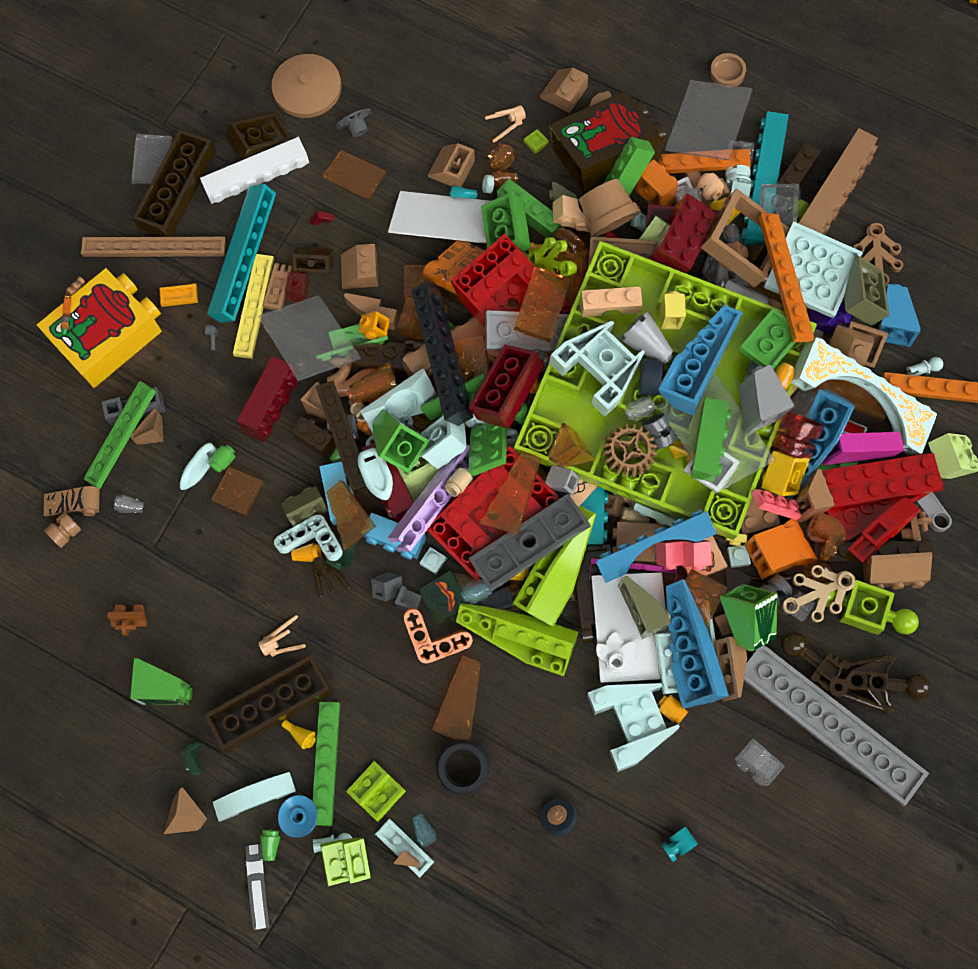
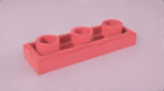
[751,489,801,520]

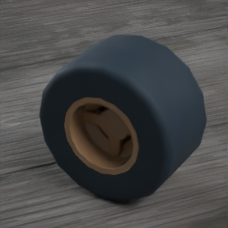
[639,359,663,396]

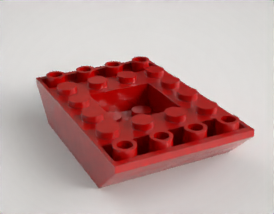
[451,234,572,355]
[427,446,560,585]

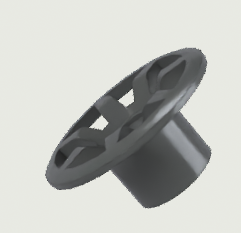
[336,109,371,138]

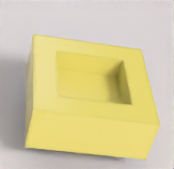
[725,534,747,546]

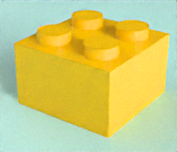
[761,450,810,496]

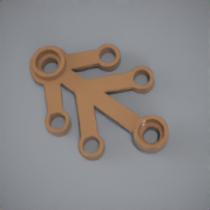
[853,223,903,287]

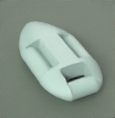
[180,443,217,490]
[358,448,393,500]

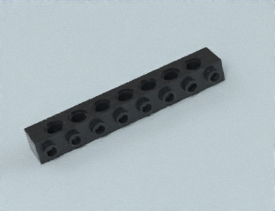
[411,281,474,426]

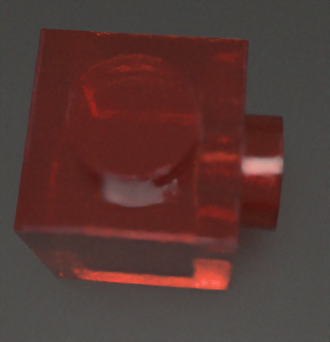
[285,272,309,302]

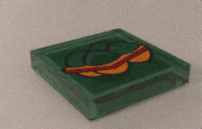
[419,570,470,624]

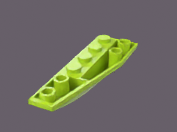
[513,506,596,626]
[456,603,578,676]

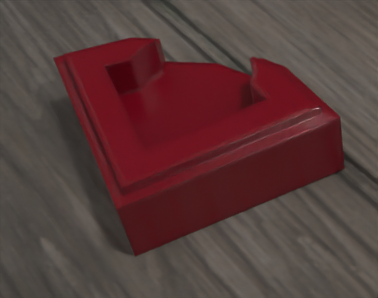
[310,211,334,225]

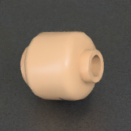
[697,173,724,201]

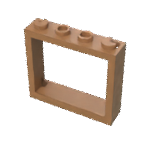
[701,188,789,287]

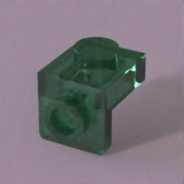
[181,742,205,776]

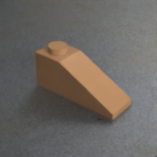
[713,637,747,701]

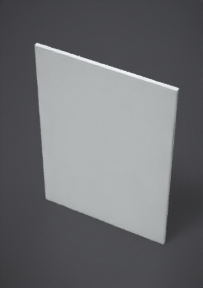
[388,191,491,243]
[591,572,668,683]

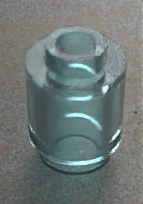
[461,579,492,605]

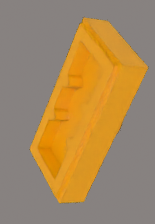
[160,284,198,307]

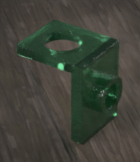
[325,534,358,571]

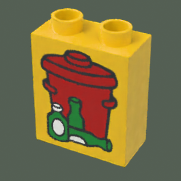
[37,268,162,388]

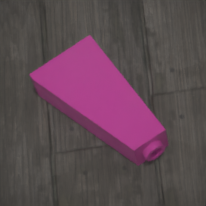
[822,432,904,465]

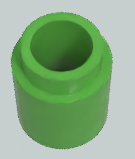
[208,445,236,473]

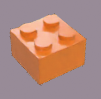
[635,160,678,206]

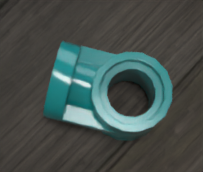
[661,827,698,862]

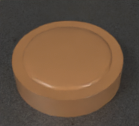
[710,53,746,88]

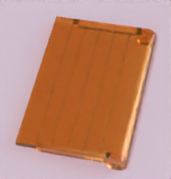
[322,150,387,200]

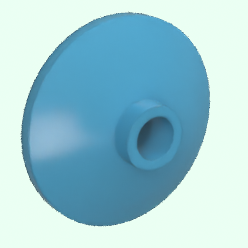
[278,795,318,838]

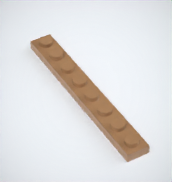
[81,237,227,257]

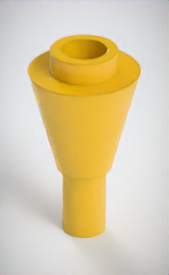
[281,720,316,749]

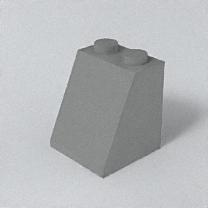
[739,365,794,435]

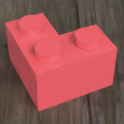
[656,539,712,570]

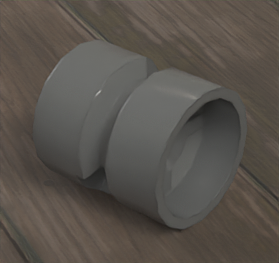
[642,413,677,450]
[760,574,793,606]

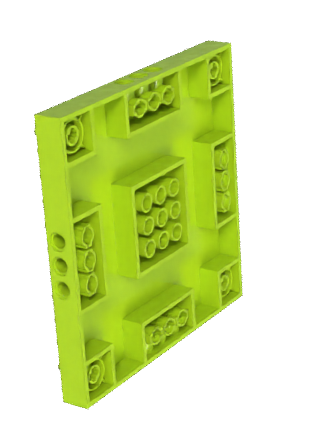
[514,241,817,540]

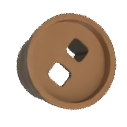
[579,179,641,237]

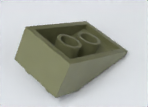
[844,255,889,326]
[618,575,671,640]

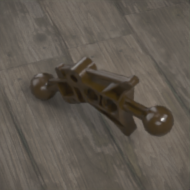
[781,632,931,715]

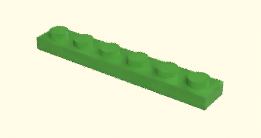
[84,381,156,489]
[313,702,340,826]

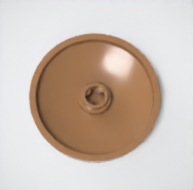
[272,54,342,118]

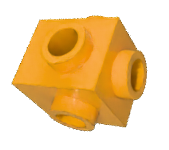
[358,311,390,340]

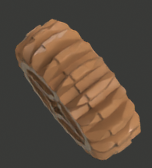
[603,423,657,477]

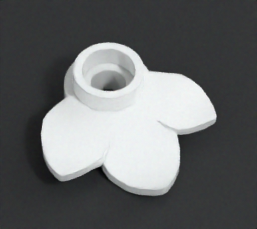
[596,632,636,673]

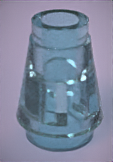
[412,814,437,847]

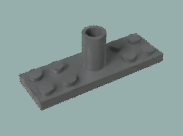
[469,494,591,592]

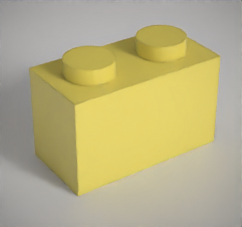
[660,291,686,329]

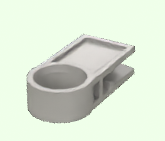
[915,493,952,532]

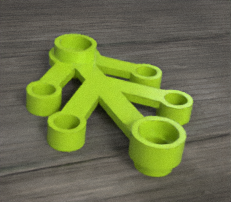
[527,237,577,289]

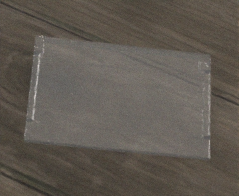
[131,134,172,184]

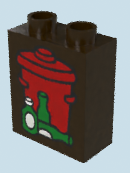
[549,90,666,195]

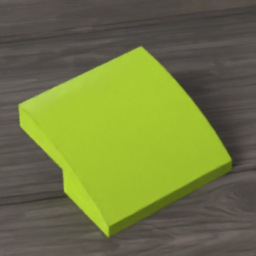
[346,761,406,822]
[320,838,371,886]

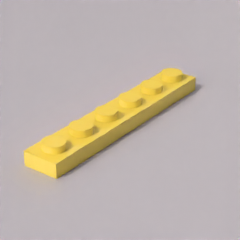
[233,254,274,359]

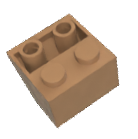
[428,143,475,187]
[792,469,834,523]

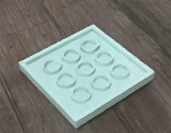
[764,221,863,318]

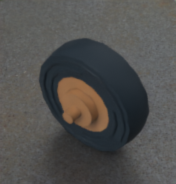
[540,798,577,836]

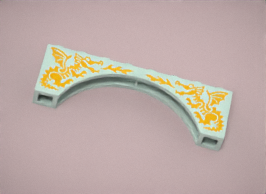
[791,337,937,456]

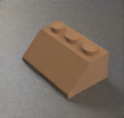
[862,552,932,590]

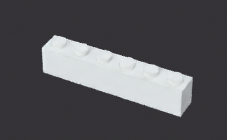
[200,137,309,204]

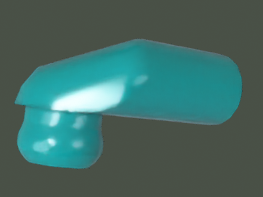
[450,185,477,199]

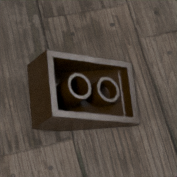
[226,112,292,161]

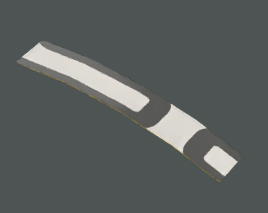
[245,844,269,930]

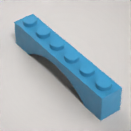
[596,510,717,583]

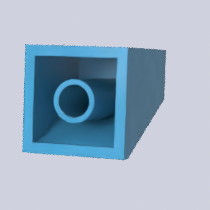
[875,284,920,347]

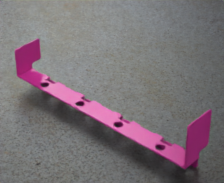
[589,558,677,583]

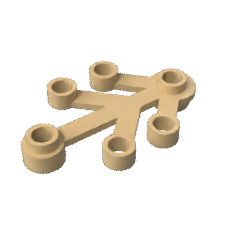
[782,565,855,623]

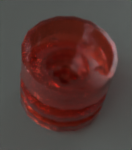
[772,412,824,459]

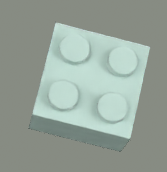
[421,416,467,469]

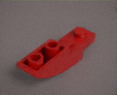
[848,497,921,564]

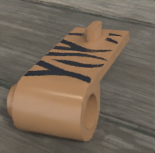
[43,486,100,517]

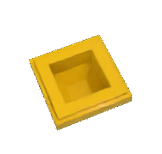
[669,441,690,459]

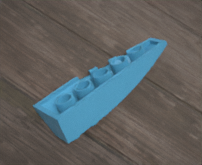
[658,305,742,416]
[772,389,855,500]
[666,579,729,708]

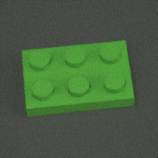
[738,308,796,369]
[468,423,507,476]

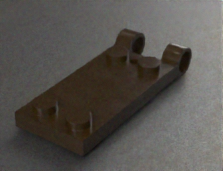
[576,544,611,644]

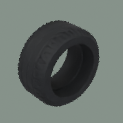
[436,739,491,795]

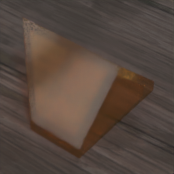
[549,423,595,468]

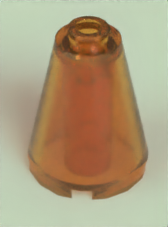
[347,362,398,403]

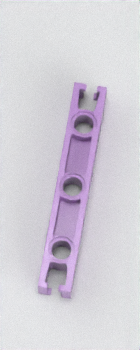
[387,445,470,551]

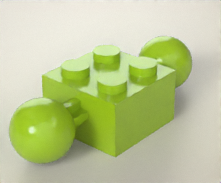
[816,580,919,635]

